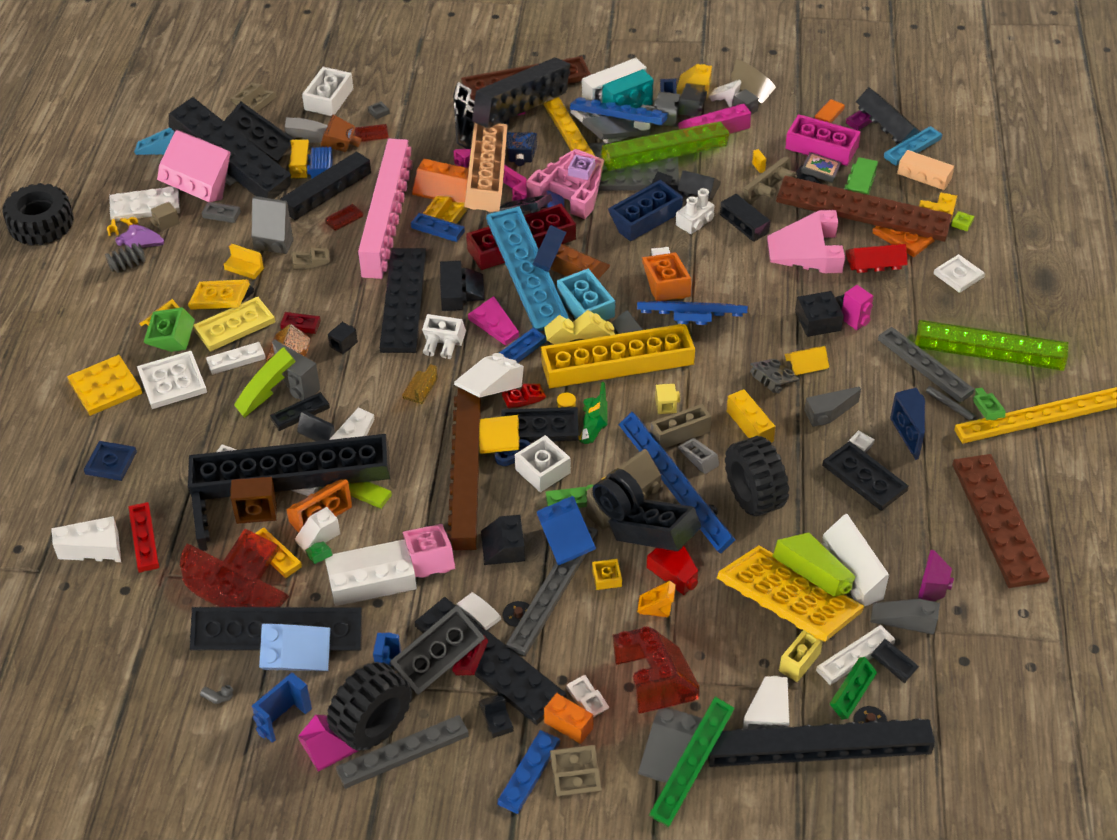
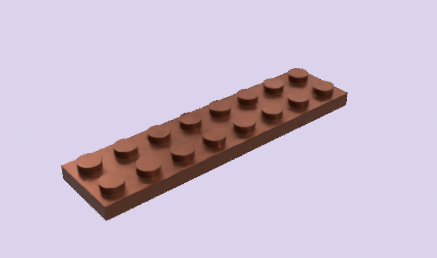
[461,56,591,101]
[952,454,1049,588]

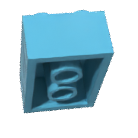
[557,268,615,320]

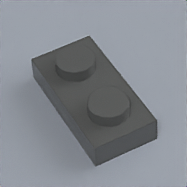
[202,202,241,223]

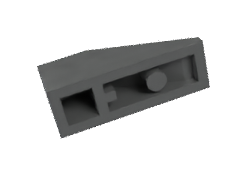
[804,386,861,427]
[870,599,940,635]

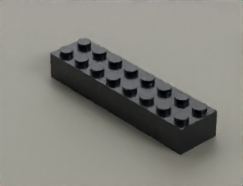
[472,57,570,128]
[168,97,291,199]

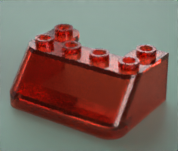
[612,626,700,714]

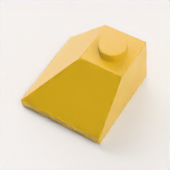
[677,64,712,100]

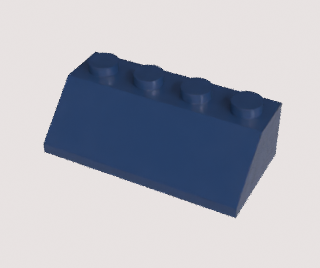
[608,180,683,242]

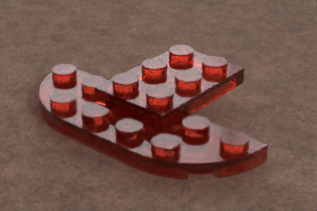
[180,529,289,607]

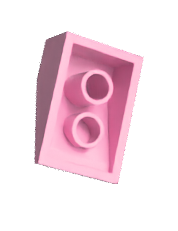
[403,524,455,578]

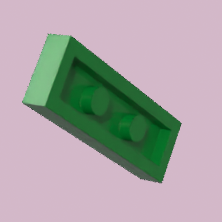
[830,657,877,720]

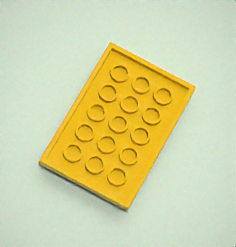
[717,545,864,642]

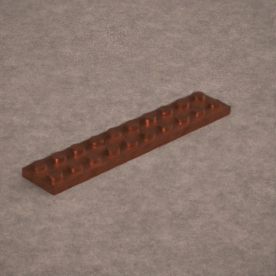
[776,175,952,242]

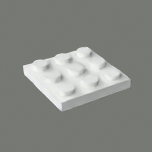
[137,351,207,409]

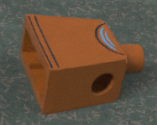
[320,114,362,152]

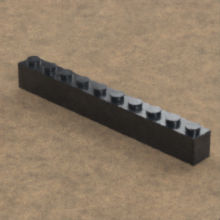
[708,718,935,767]

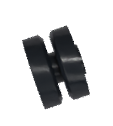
[592,468,644,521]

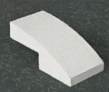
[457,592,501,630]
[566,675,609,717]

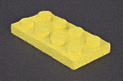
[193,297,275,352]

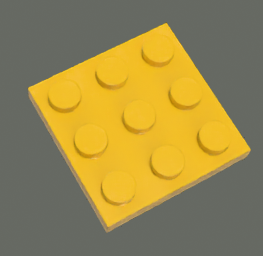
[67,355,143,416]

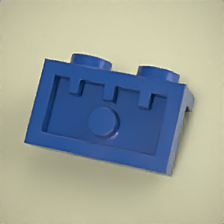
[373,632,401,667]

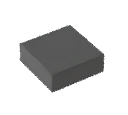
[368,101,390,119]

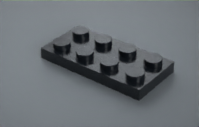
[224,101,295,163]
[501,407,579,442]
[822,441,909,511]

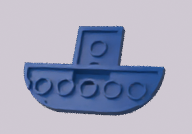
[637,301,747,325]

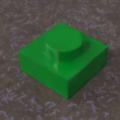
[305,541,333,564]

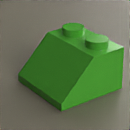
[144,307,195,352]

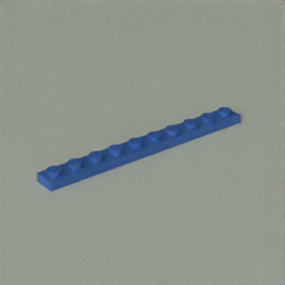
[618,412,736,553]

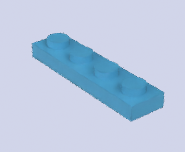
[884,126,942,166]

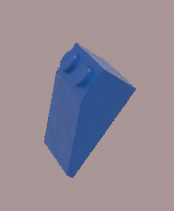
[536,496,596,566]

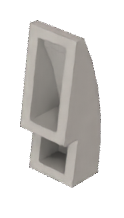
[285,117,328,143]

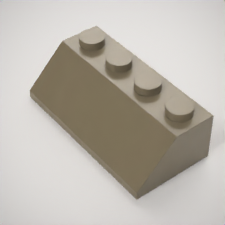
[587,449,661,530]

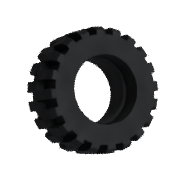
[2,183,74,246]
[725,436,789,517]
[327,662,412,750]

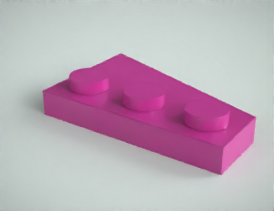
[468,296,519,346]

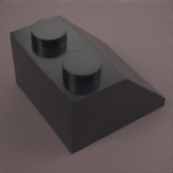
[677,170,721,200]
[481,514,525,565]

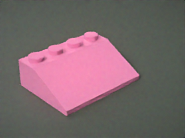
[157,130,230,202]

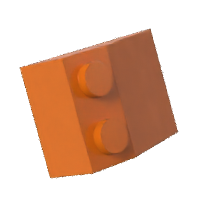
[642,252,691,301]

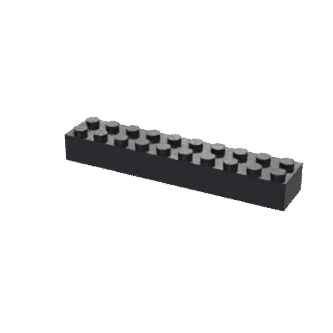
[188,434,390,500]

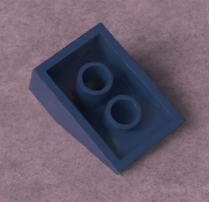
[890,388,925,460]

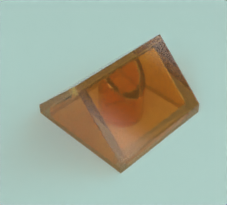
[266,324,311,363]

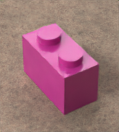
[842,285,873,330]

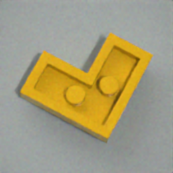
[919,193,957,222]

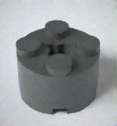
[655,92,681,127]

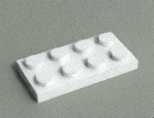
[109,187,180,221]

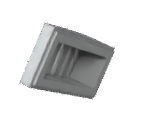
[678,438,719,474]

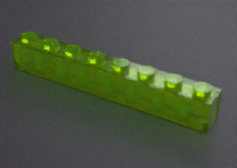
[601,121,730,171]
[915,320,1069,371]

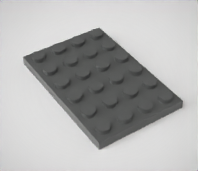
[587,142,679,191]

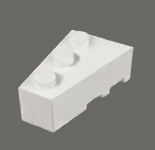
[52,516,121,562]

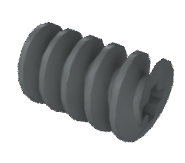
[105,242,146,273]

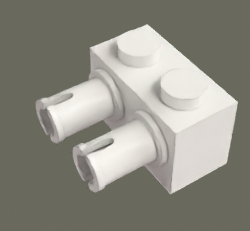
[676,188,714,234]
[422,314,466,359]

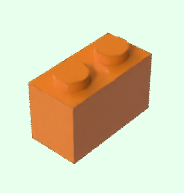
[544,693,593,744]

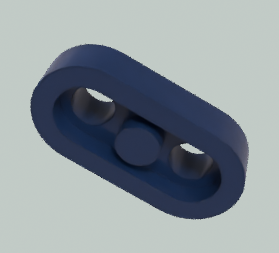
[495,439,531,466]

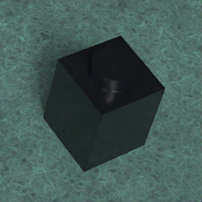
[328,321,358,354]

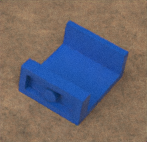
[252,672,312,743]

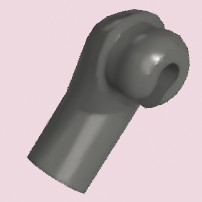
[200,685,233,704]

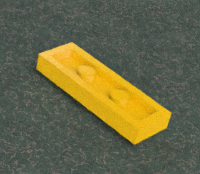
[248,527,302,578]

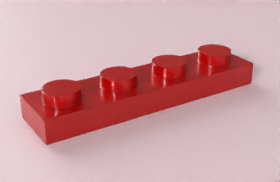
[128,502,160,573]

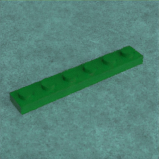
[649,696,735,827]

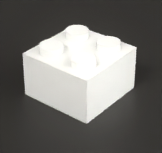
[515,435,571,493]

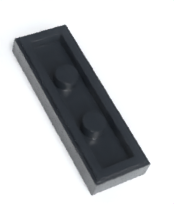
[270,392,330,431]

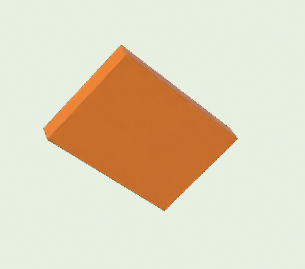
[872,226,935,257]

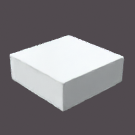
[848,430,875,453]

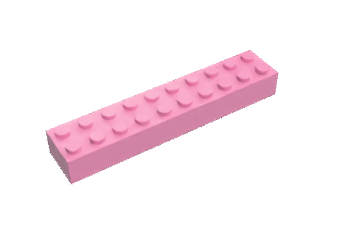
[358,139,412,279]

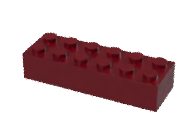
[466,204,576,270]

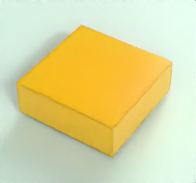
[752,149,767,173]

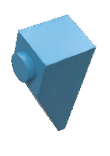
[134,127,175,155]

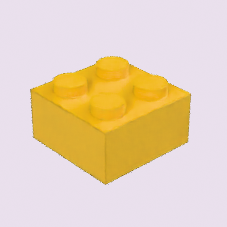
[592,559,622,590]

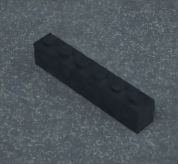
[280,151,371,220]

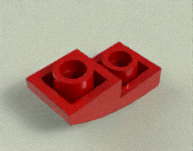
[502,383,546,408]

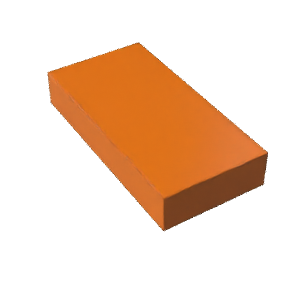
[815,99,845,123]

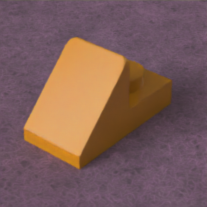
[637,581,675,617]

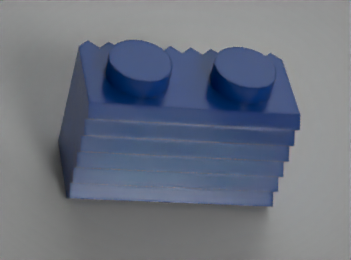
[307,147,333,179]

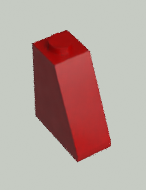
[647,546,698,595]

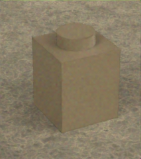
[150,202,180,231]

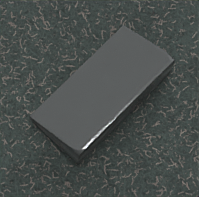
[611,310,643,334]

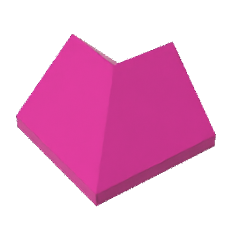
[298,714,358,772]

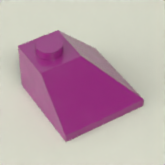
[918,550,954,602]

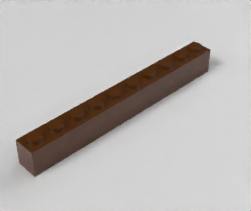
[447,388,481,550]

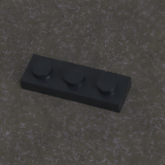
[191,492,210,552]

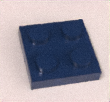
[84,441,137,481]

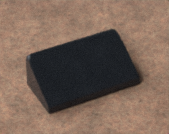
[465,268,485,301]
[297,411,335,441]

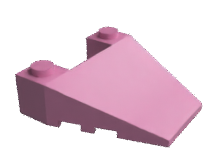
[526,149,604,219]
[767,210,845,273]

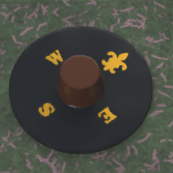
[503,601,530,627]
[854,706,887,723]

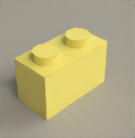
[779,630,823,682]

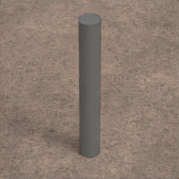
[926,386,977,421]

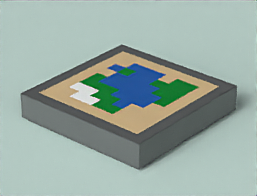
[801,152,841,183]

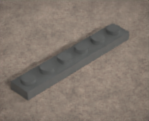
[878,327,974,403]
[336,715,469,789]

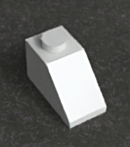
[295,507,340,553]

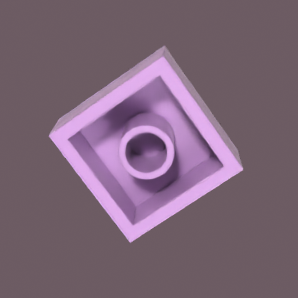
[568,155,595,180]

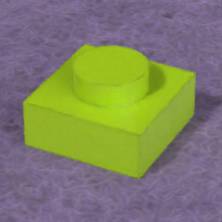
[951,211,974,232]

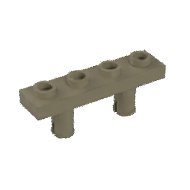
[743,156,797,204]

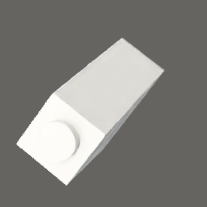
[743,676,789,730]

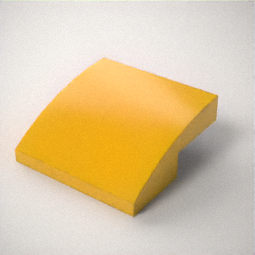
[423,196,469,224]
[479,415,520,454]

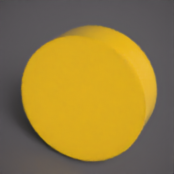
[557,393,576,408]

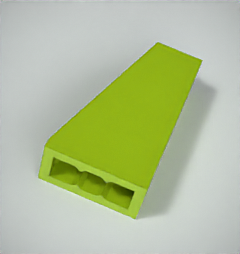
[773,532,855,597]

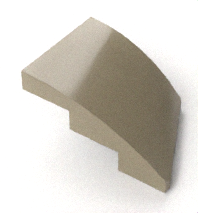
[730,59,776,106]

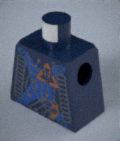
[506,132,537,166]

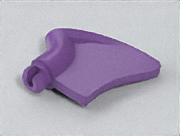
[115,225,164,249]

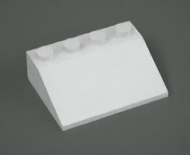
[325,539,417,606]

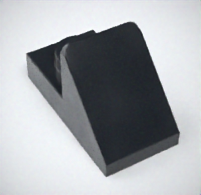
[479,694,514,738]

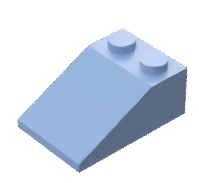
[259,624,330,671]

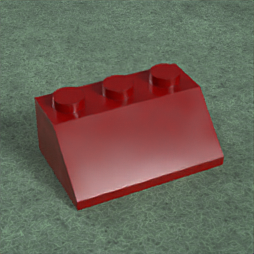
[845,244,908,273]

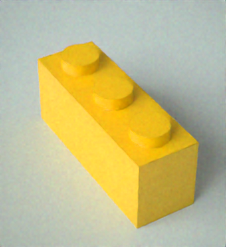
[726,389,776,443]

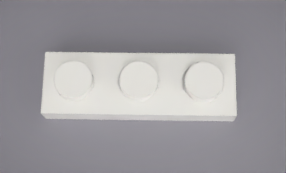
[206,342,266,375]

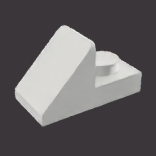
[709,80,741,107]

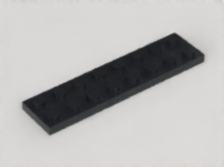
[379,248,427,353]
[414,597,567,725]
[189,607,363,651]

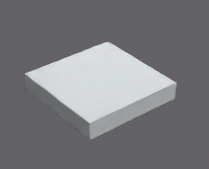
[934,254,985,293]

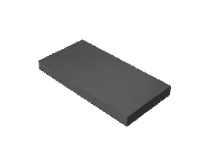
[582,116,651,140]

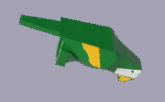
[579,381,608,444]

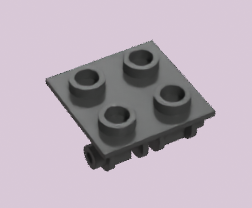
[750,359,800,393]

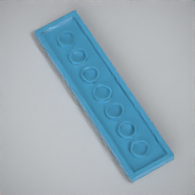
[486,206,569,332]

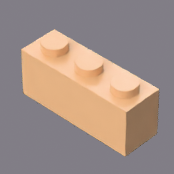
[897,150,954,190]

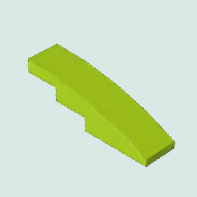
[234,347,296,418]

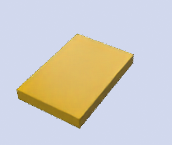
[188,279,250,310]

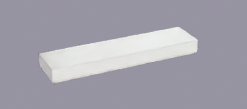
[816,625,895,685]

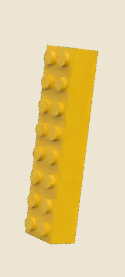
[541,324,695,389]

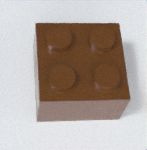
[230,477,277,524]

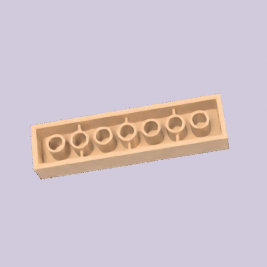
[465,122,507,212]

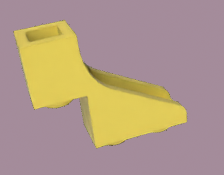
[544,310,615,344]

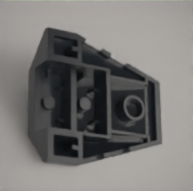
[453,82,510,149]

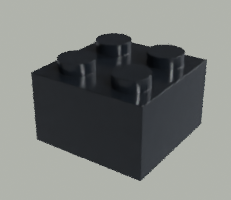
[795,291,844,337]

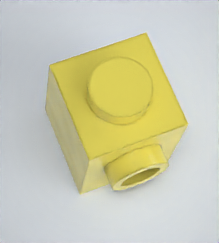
[655,384,680,414]

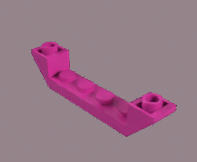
[454,149,527,200]

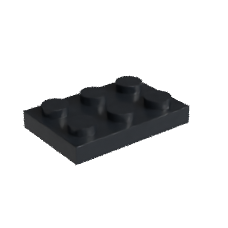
[492,194,552,214]

